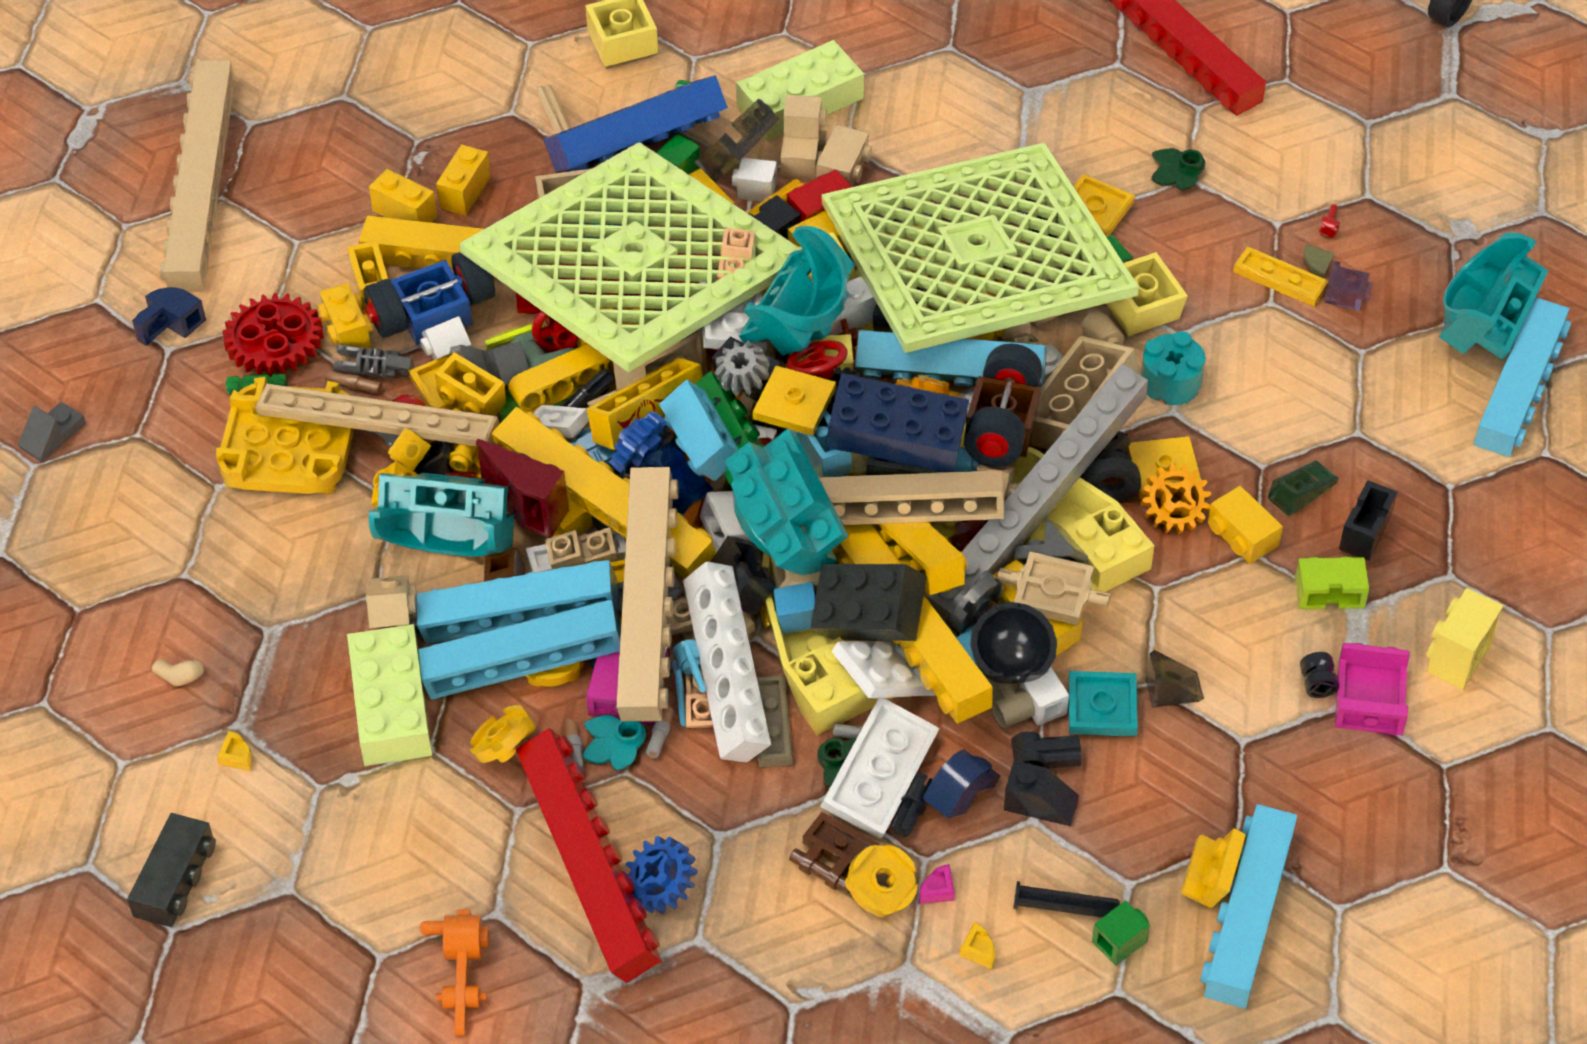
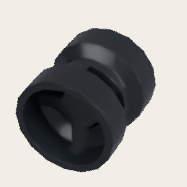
[1300,652,1339,698]

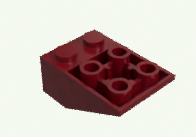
[476,439,569,538]

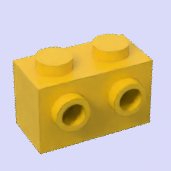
[317,282,373,358]
[435,352,507,416]

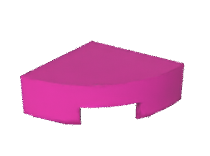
[919,864,955,904]

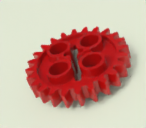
[222,293,324,377]

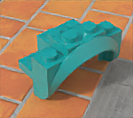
[739,226,855,356]
[1438,232,1549,359]
[725,429,849,575]
[369,473,514,557]

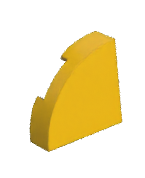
[217,731,253,771]
[959,922,995,969]

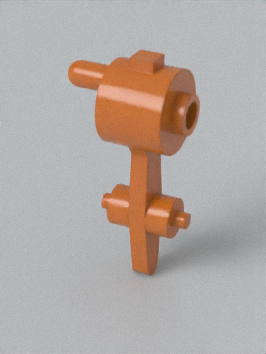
[419,909,489,1036]

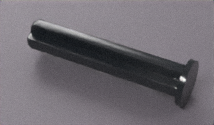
[1013,881,1120,918]

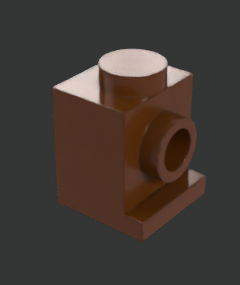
[484,548,525,582]

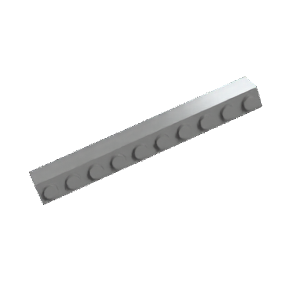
[925,363,1148,629]

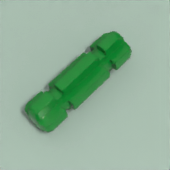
[226,373,288,395]

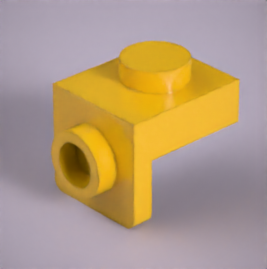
[388,428,431,471]

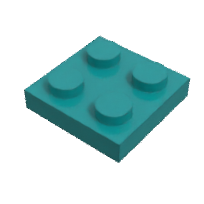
[1068,671,1138,737]

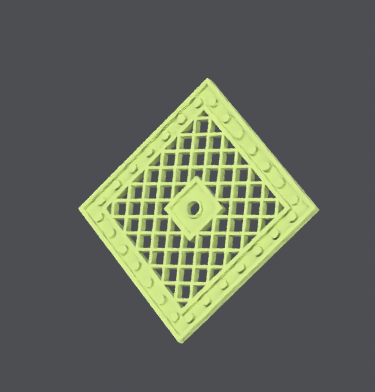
[460,142,801,373]
[822,143,1139,353]

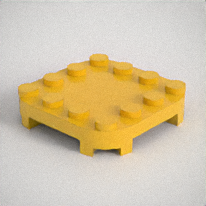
[216,377,354,494]

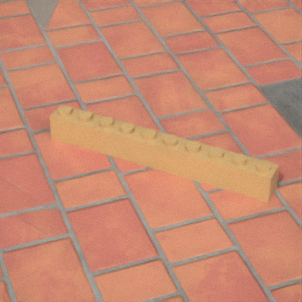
[160,60,235,292]

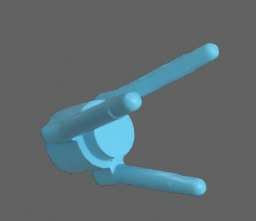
[671,639,706,727]

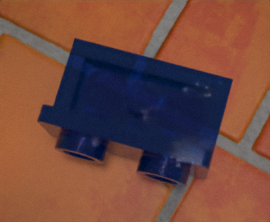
[638,442,713,516]

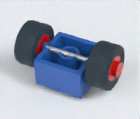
[363,252,495,345]

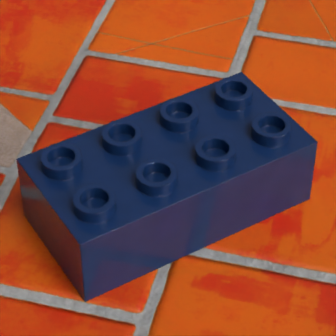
[826,373,969,472]

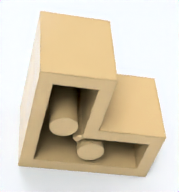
[780,95,827,180]

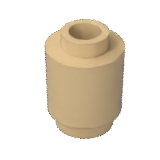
[1082,311,1124,345]

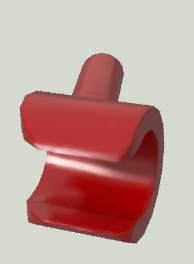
[1319,204,1340,238]

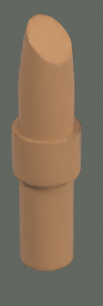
[324,371,382,395]

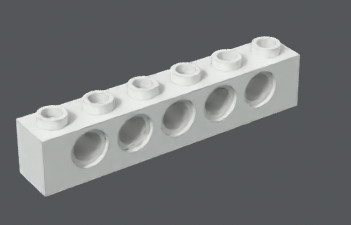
[683,562,771,763]

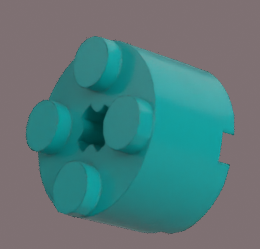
[1141,331,1206,405]

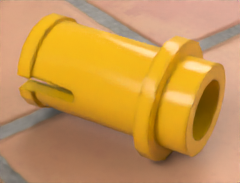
[449,444,477,472]

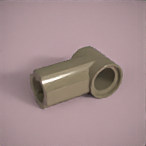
[983,674,1035,729]

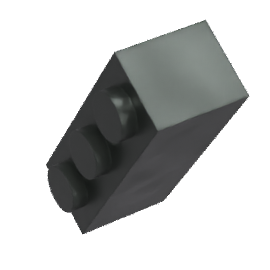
[127,813,216,928]

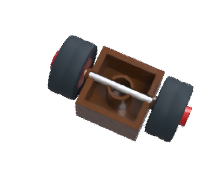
[963,343,1042,467]

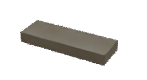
[757,675,793,768]

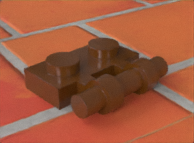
[789,812,880,894]

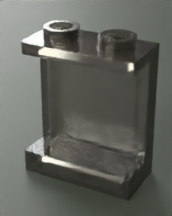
[695,99,780,182]

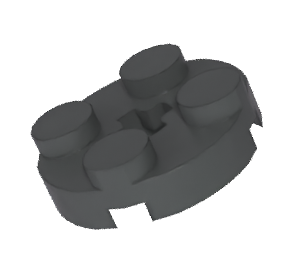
[947,570,1005,634]

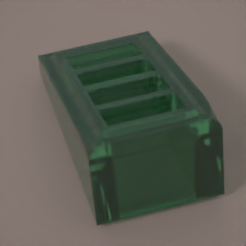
[1268,460,1339,515]

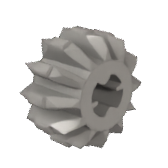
[715,341,770,396]

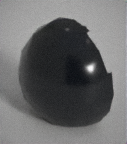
[970,602,1057,684]

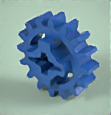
[609,411,667,475]
[626,836,698,914]

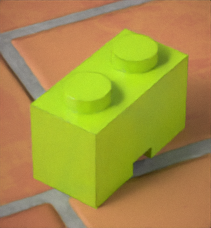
[1295,556,1369,609]

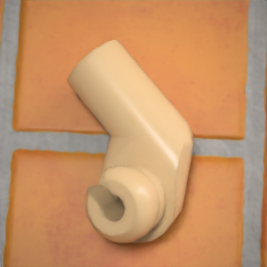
[152,659,204,687]

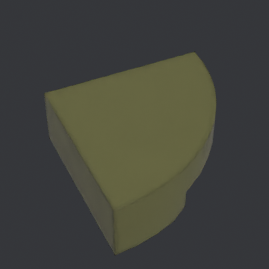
[1303,244,1335,278]

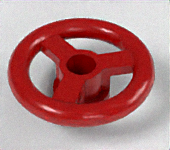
[532,310,579,352]
[786,340,848,380]

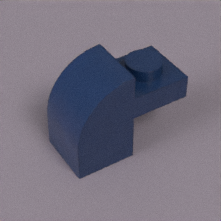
[132,287,206,346]
[923,749,1001,818]

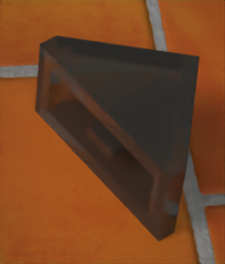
[1146,650,1204,707]

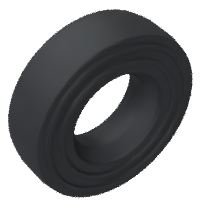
[1083,457,1141,504]

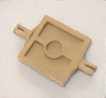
[997,552,1111,625]

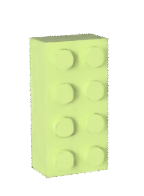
[736,40,864,142]
[347,624,432,766]

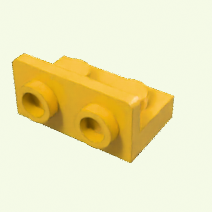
[1181,828,1246,909]

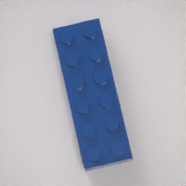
[543,75,728,172]

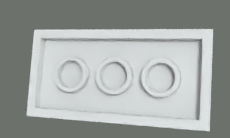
[820,698,940,840]

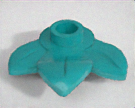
[583,715,646,771]

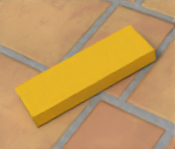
[1233,246,1329,307]

